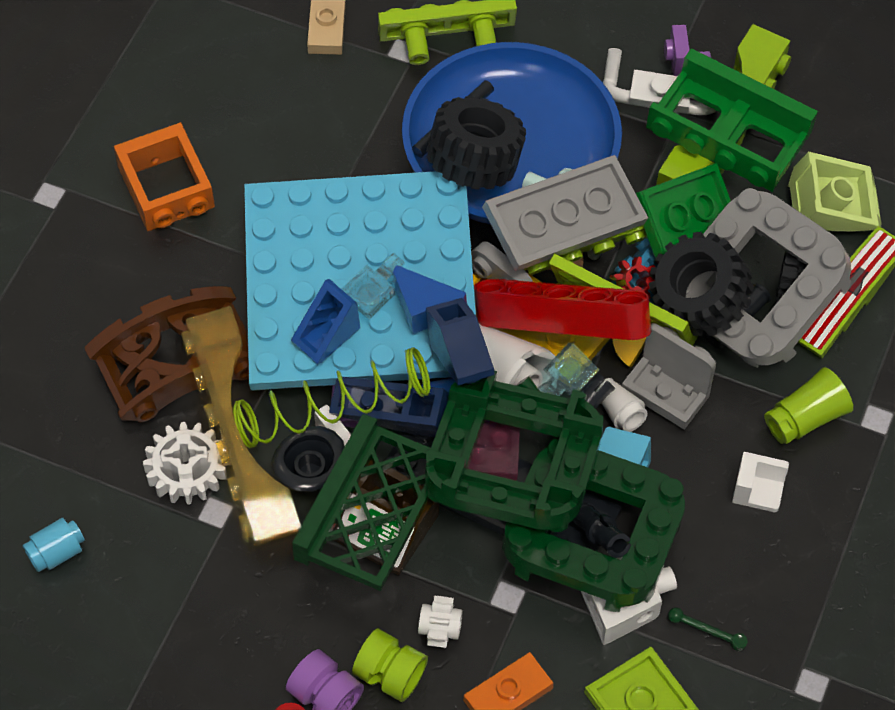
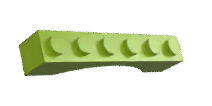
[657,24,792,185]

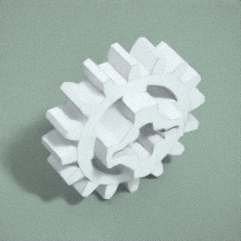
[143,422,229,504]

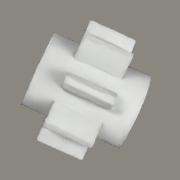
[418,595,463,648]

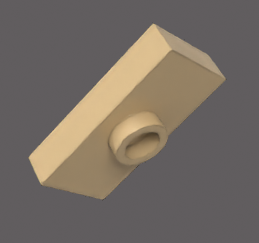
[307,0,346,55]

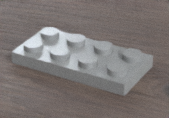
[482,155,648,272]

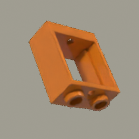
[114,122,215,232]

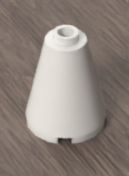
[479,324,558,393]

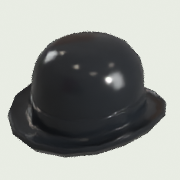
[271,426,345,492]

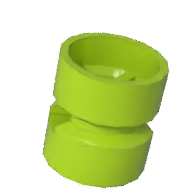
[352,628,428,702]

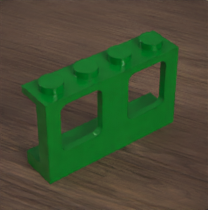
[646,48,818,192]

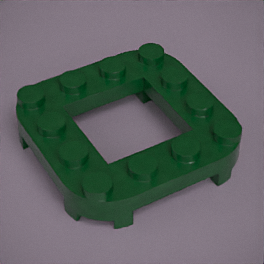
[425,370,603,532]
[502,439,685,612]

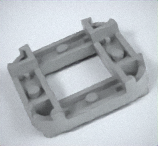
[686,188,852,368]

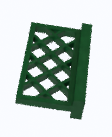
[292,414,431,591]

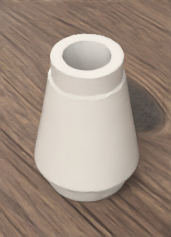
[595,378,648,432]

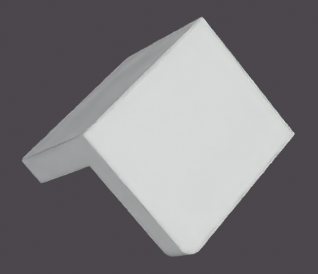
[732,452,789,512]

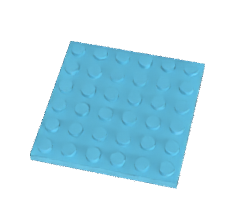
[244,171,476,390]

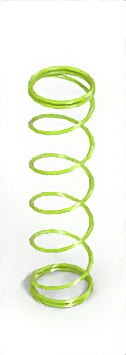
[233,347,430,448]

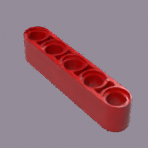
[474,279,652,340]

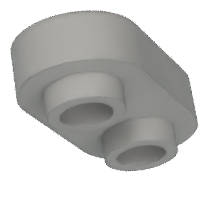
[471,241,533,282]

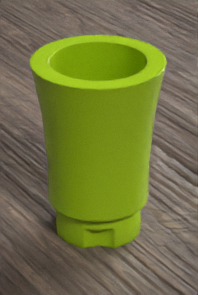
[764,367,853,444]

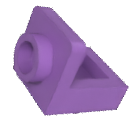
[664,25,711,76]

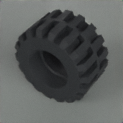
[426,96,526,189]
[649,232,754,337]

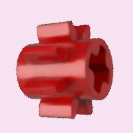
[610,256,655,299]

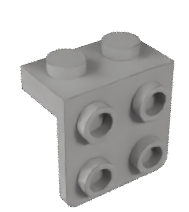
[622,323,716,430]

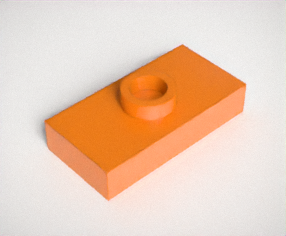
[463,652,554,710]

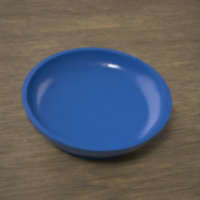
[402,42,622,225]

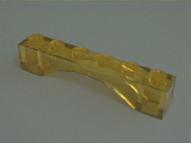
[181,306,301,546]

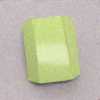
[788,151,882,232]

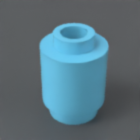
[22,518,85,572]

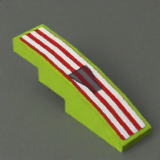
[798,226,895,359]

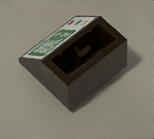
[334,459,439,576]

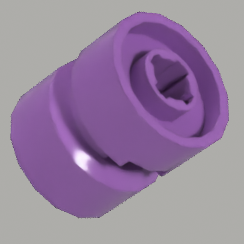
[286,649,364,710]

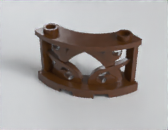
[84,286,249,422]

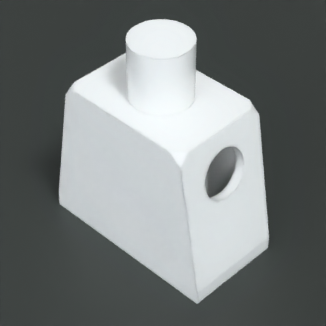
[581,556,677,645]

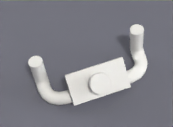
[603,48,716,115]

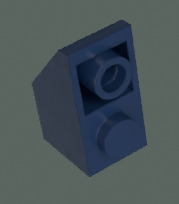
[426,298,495,385]

